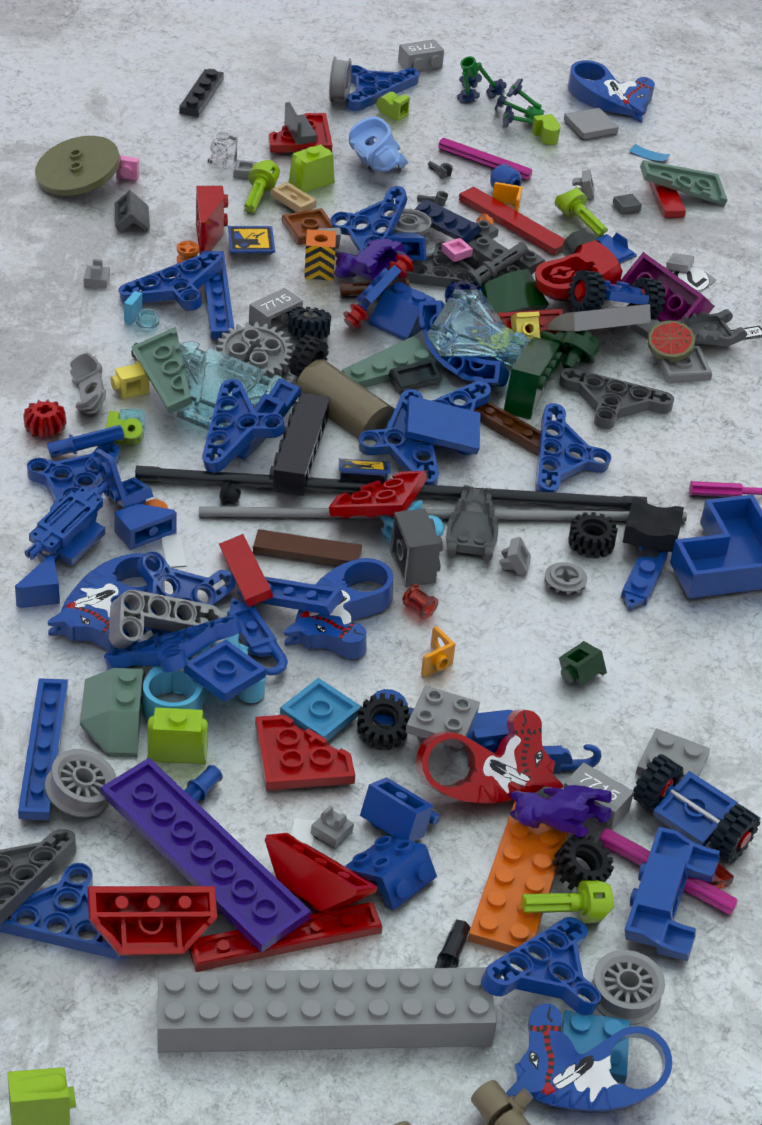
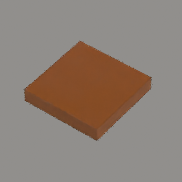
[282,208,332,245]

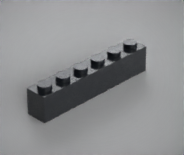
[269,393,330,496]

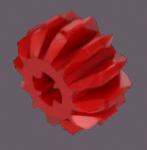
[23,399,67,439]

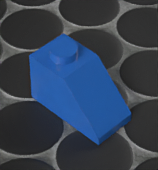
[384,233,427,261]
[114,503,177,550]

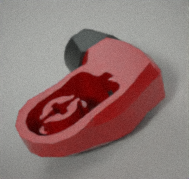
[535,230,623,302]

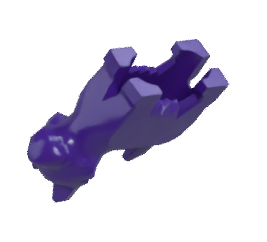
[334,239,407,281]
[509,785,612,838]

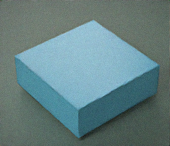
[124,291,142,324]

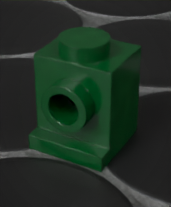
[559,641,607,685]

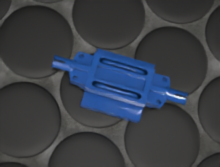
[24,480,109,567]

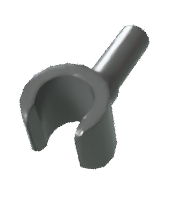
[428,161,453,179]
[417,191,448,207]

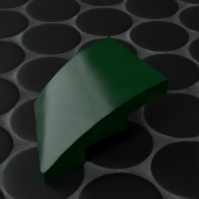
[482,269,549,313]

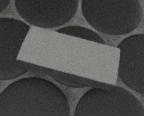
[548,304,651,331]

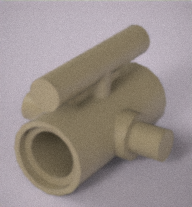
[471,1080,533,1125]

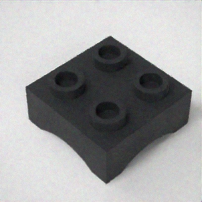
[623,498,684,552]

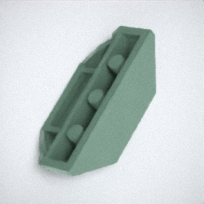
[80,668,145,757]

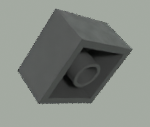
[390,508,443,587]

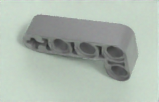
[109,590,222,649]

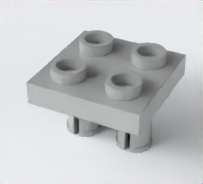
[406,686,480,752]

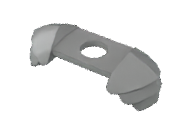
[70,352,106,414]

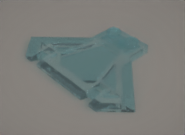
[426,290,531,367]
[176,341,296,430]

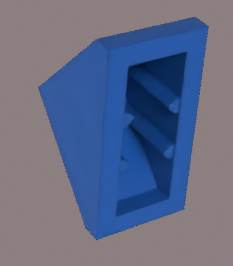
[15,555,60,608]

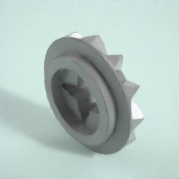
[544,562,587,596]

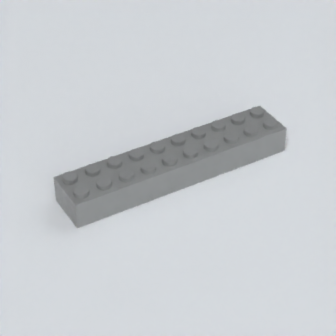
[158,967,497,1053]

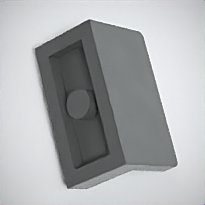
[284,102,317,145]
[114,190,150,232]

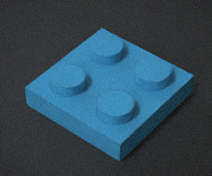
[280,678,361,742]
[562,1010,630,1083]

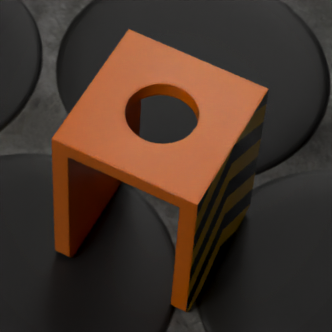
[305,229,336,280]

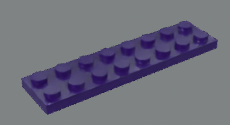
[101,758,311,953]

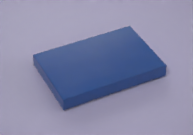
[405,395,480,455]

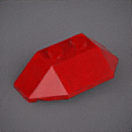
[265,833,377,912]
[87,886,217,956]

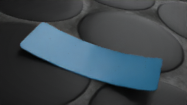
[629,144,670,161]

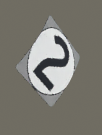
[671,266,716,293]

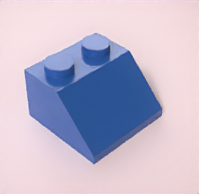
[369,281,435,340]

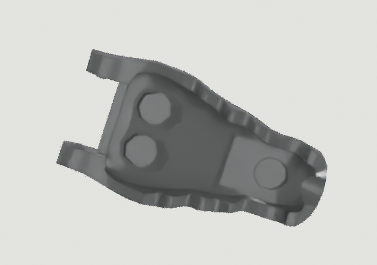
[678,309,747,346]
[446,485,498,560]

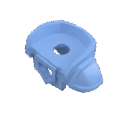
[349,116,408,173]

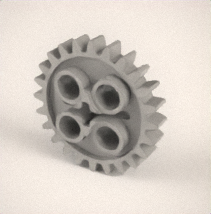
[216,322,293,384]

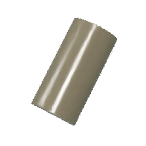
[296,359,395,440]

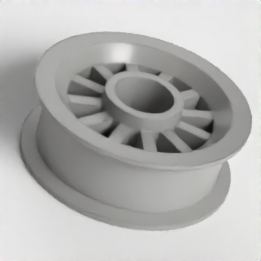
[329,56,352,103]
[45,749,116,817]
[591,950,665,1025]

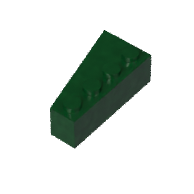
[503,337,562,420]

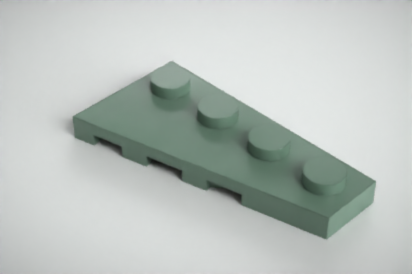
[640,160,728,206]
[131,327,192,414]
[342,335,437,387]

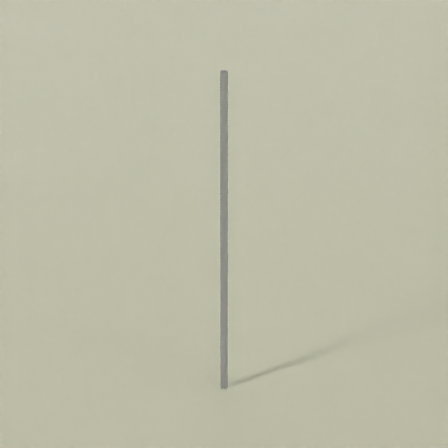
[199,506,687,522]

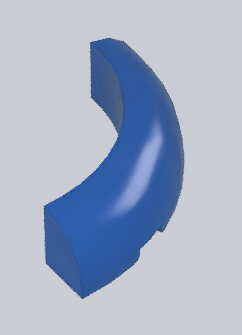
[419,300,510,387]

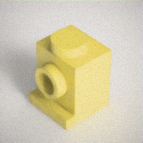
[511,311,540,347]
[110,360,150,399]

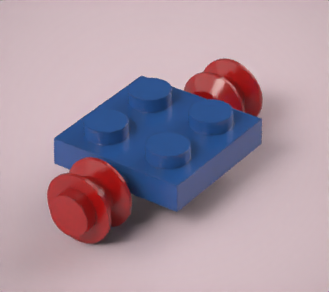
[343,254,414,329]

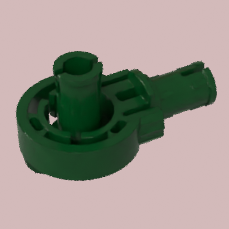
[540,330,600,369]

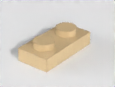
[271,182,317,212]

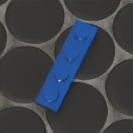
[237,577,344,615]

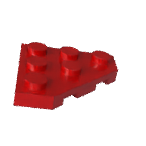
[268,113,333,154]
[328,471,427,519]
[255,715,356,790]

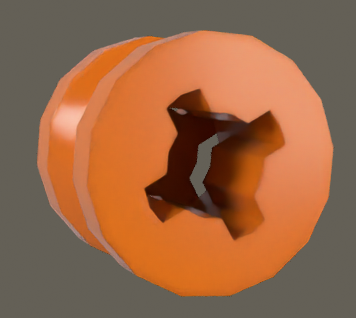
[177,241,199,264]

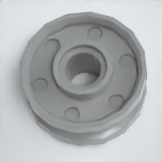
[384,209,431,245]

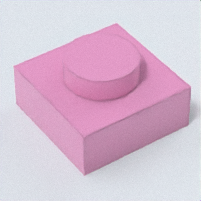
[116,155,139,181]
[441,238,473,262]

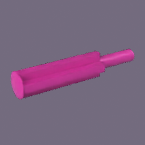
[689,481,762,497]

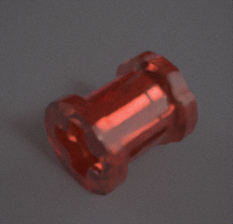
[402,584,439,619]

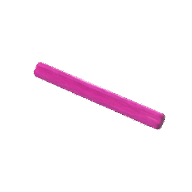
[438,138,533,180]
[599,828,738,915]

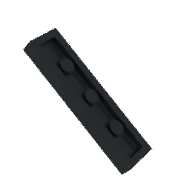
[179,69,224,117]

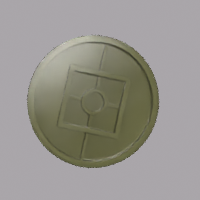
[35,136,121,196]

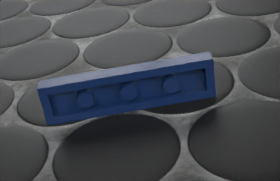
[414,199,481,243]

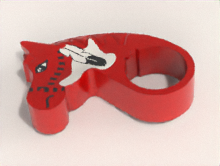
[416,709,563,803]

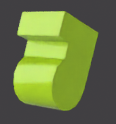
[376,92,410,121]
[532,114,561,145]
[106,411,144,446]

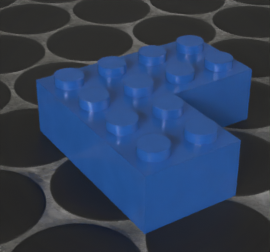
[670,494,762,598]

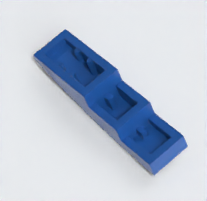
[236,378,302,460]

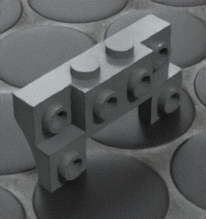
[462,219,545,278]

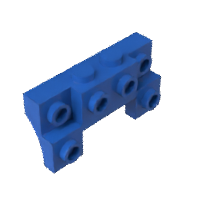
[624,827,720,961]

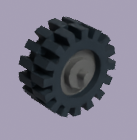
[288,307,331,340]

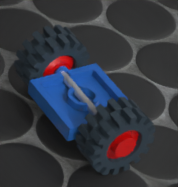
[568,270,666,319]
[633,754,760,863]

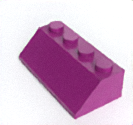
[621,252,715,322]

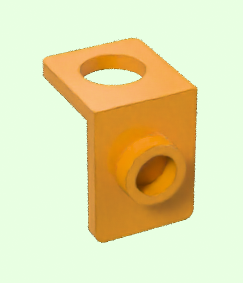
[492,182,523,212]
[421,626,456,677]

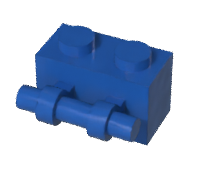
[360,777,441,842]

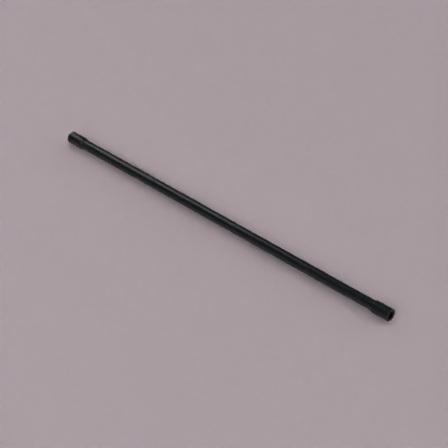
[135,465,647,511]

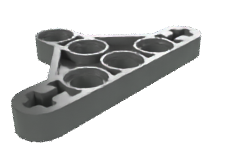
[387,242,490,292]
[559,368,674,429]
[0,829,76,925]

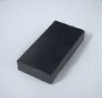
[389,358,442,393]

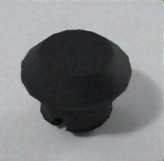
[219,481,241,504]

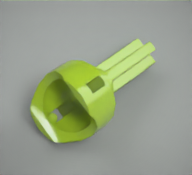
[244,160,280,214]
[555,186,608,237]
[521,880,614,924]

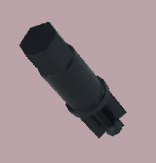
[435,919,471,968]

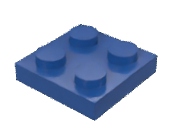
[183,640,266,702]

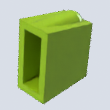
[288,144,335,192]
[147,707,208,764]
[7,1067,76,1125]

